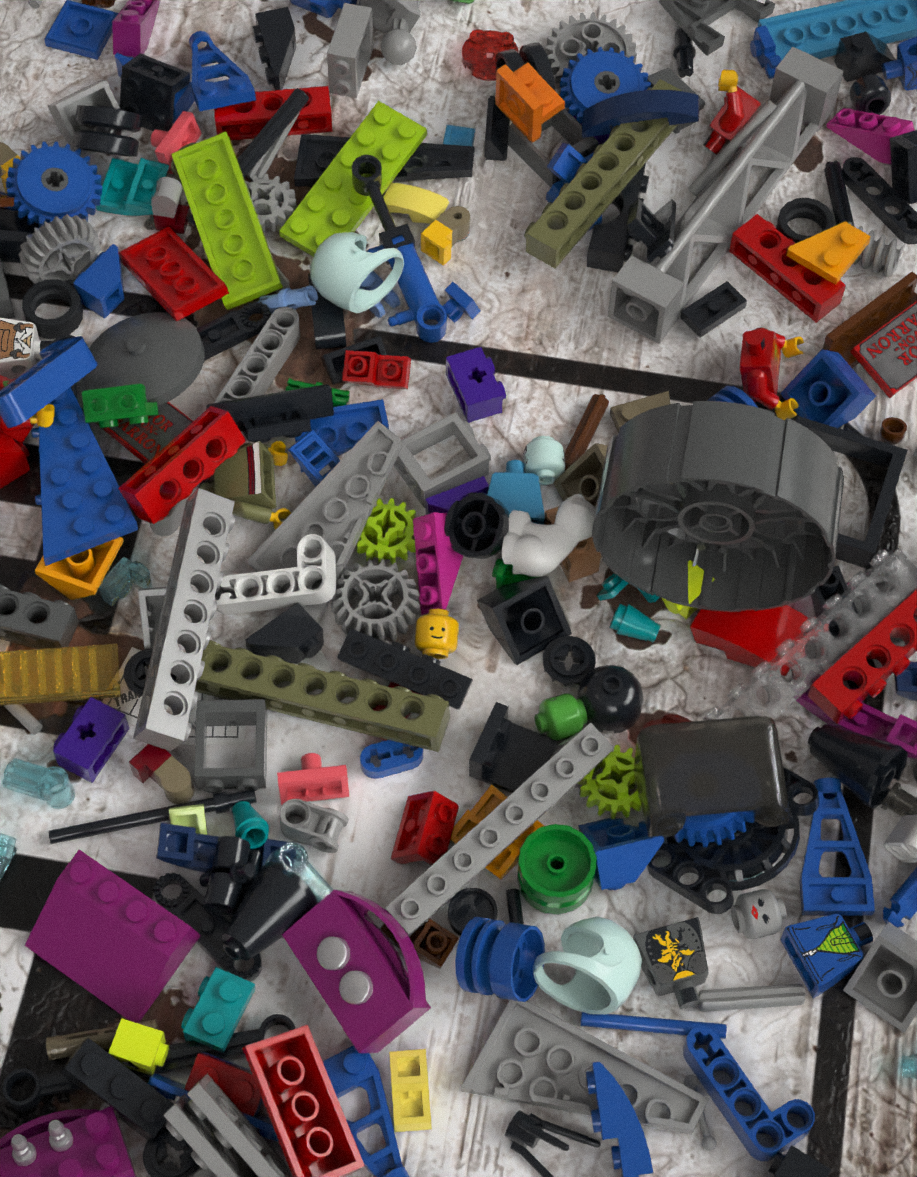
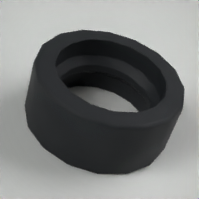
[776,198,835,243]
[22,279,83,339]

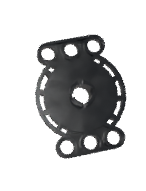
[647,749,819,914]

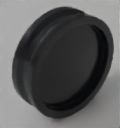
[448,888,498,936]

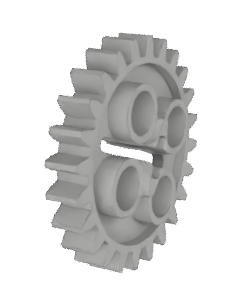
[545,12,637,84]

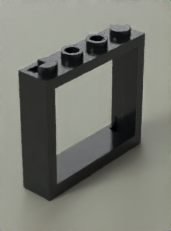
[770,416,908,569]

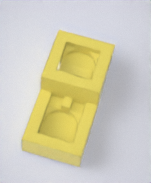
[383,183,449,224]
[389,1049,432,1132]

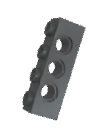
[0,585,79,656]

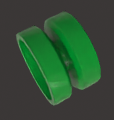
[517,824,597,915]

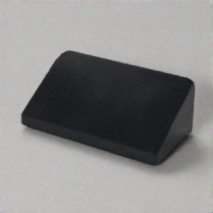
[484,96,510,161]
[320,336,387,385]

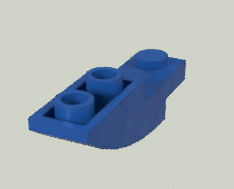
[586,1062,653,1177]

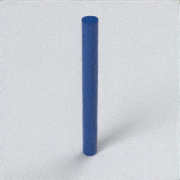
[580,1012,727,1039]

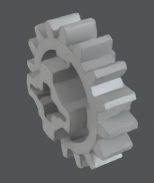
[245,174,297,232]

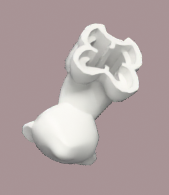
[502,494,596,577]

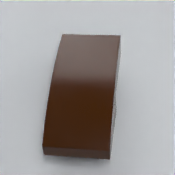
[380,918,459,969]

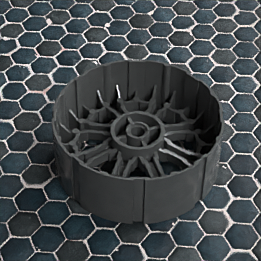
[592,401,844,612]

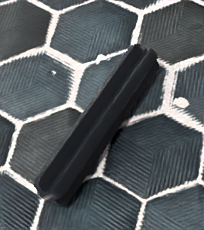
[824,161,855,227]

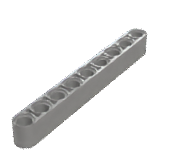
[149,307,300,536]

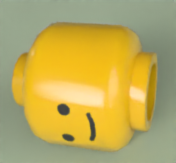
[415,609,459,659]

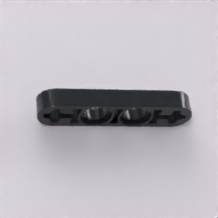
[842,157,917,244]

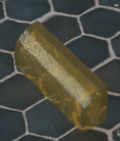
[0,644,121,706]

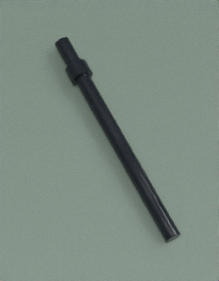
[49,789,257,844]

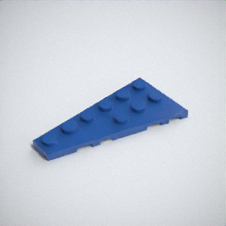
[38,387,138,566]

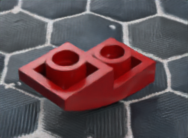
[342,350,411,389]

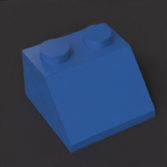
[780,349,876,428]

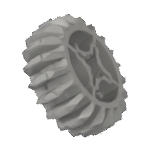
[18,214,101,284]
[331,559,420,642]

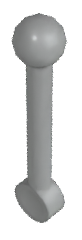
[684,1075,717,1151]

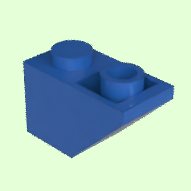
[73,244,125,319]

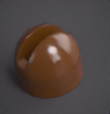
[880,417,907,445]

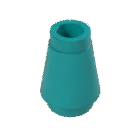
[609,603,661,643]
[232,801,269,849]

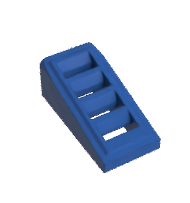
[287,430,340,487]

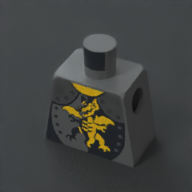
[633,917,708,1009]

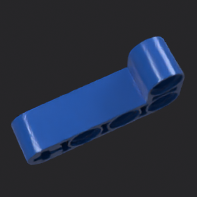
[0,336,98,428]
[683,1026,815,1161]

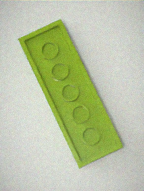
[279,100,427,257]
[171,131,283,310]

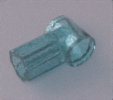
[2,758,75,809]
[266,842,334,903]

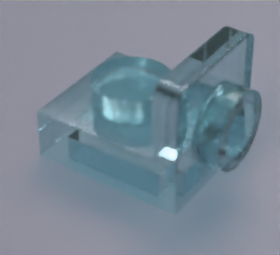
[99,556,152,606]

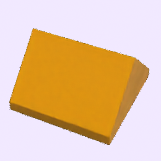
[35,537,124,600]

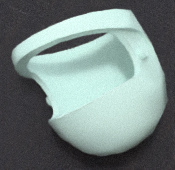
[310,232,404,313]
[533,916,642,1015]

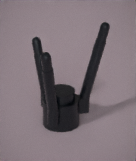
[505,1110,601,1177]

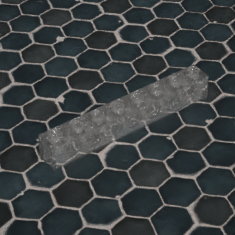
[698,548,917,758]

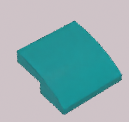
[96,158,169,216]

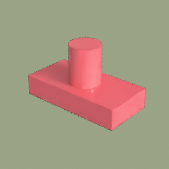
[151,111,202,174]
[277,753,349,805]

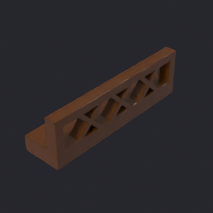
[823,271,917,368]

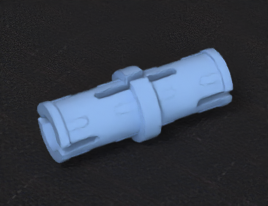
[258,285,318,314]

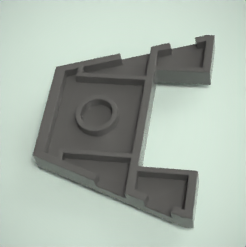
[659,0,775,56]

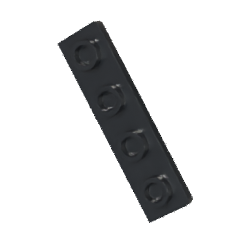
[627,198,676,262]
[206,384,334,443]
[338,628,473,710]

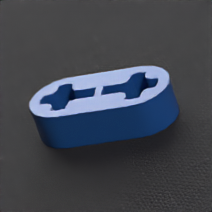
[360,740,423,779]

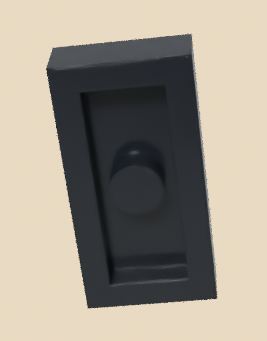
[680,281,747,338]

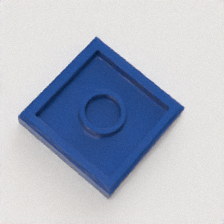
[44,0,118,60]

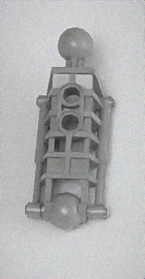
[359,0,421,65]

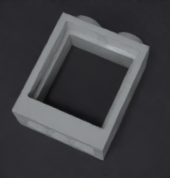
[327,3,374,98]
[394,412,491,508]

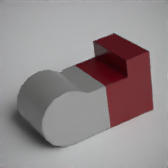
[151,177,191,234]

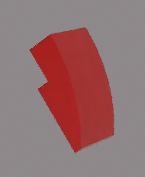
[690,605,815,676]

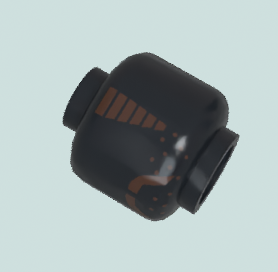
[849,74,891,115]

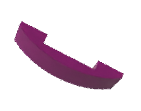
[793,670,917,759]

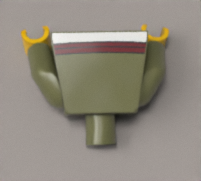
[200,441,291,530]

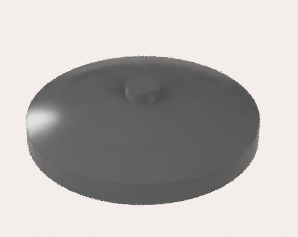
[83,312,205,407]

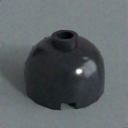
[444,492,510,559]
[576,665,644,733]

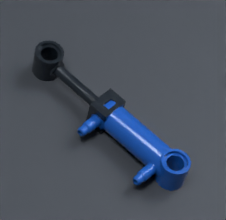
[352,155,447,343]

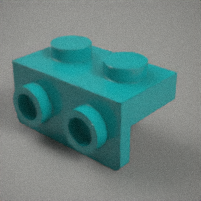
[181,967,256,1053]

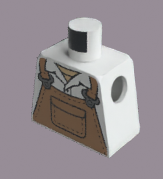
[0,318,53,379]

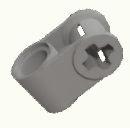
[280,798,349,853]

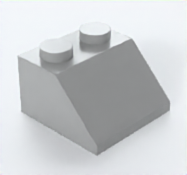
[48,80,132,158]
[843,922,917,1033]

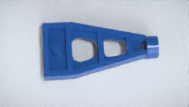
[189,31,256,112]
[799,777,875,916]
[323,1045,410,1177]

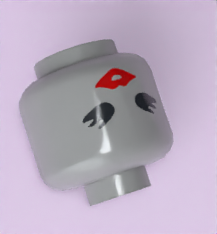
[731,889,787,939]

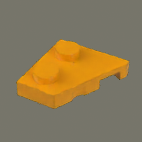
[787,222,871,285]

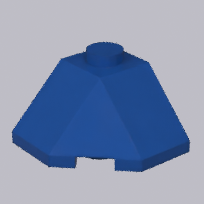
[578,818,664,890]

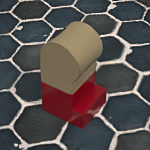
[129,744,195,804]

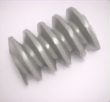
[848,222,905,278]

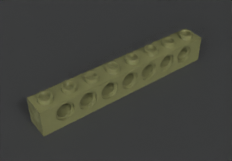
[524,79,684,269]
[195,640,451,752]

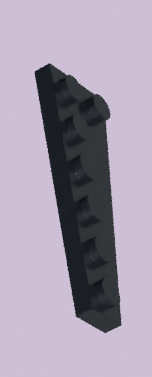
[294,134,475,187]

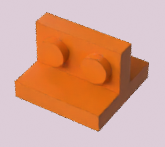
[495,63,565,143]

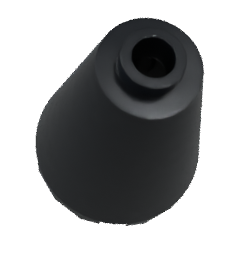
[808,724,908,809]
[222,861,318,961]

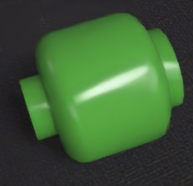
[534,693,587,741]

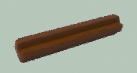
[564,394,609,471]

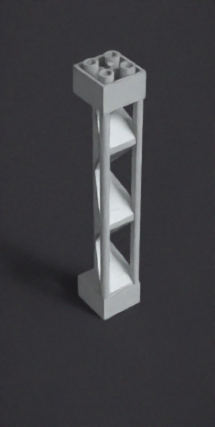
[608,47,844,344]

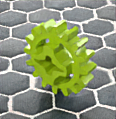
[356,498,416,564]
[578,745,653,819]

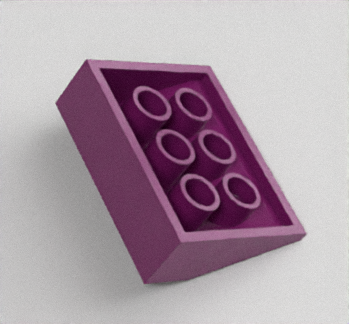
[24,850,201,1023]

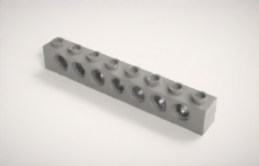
[133,488,236,751]
[384,723,614,937]

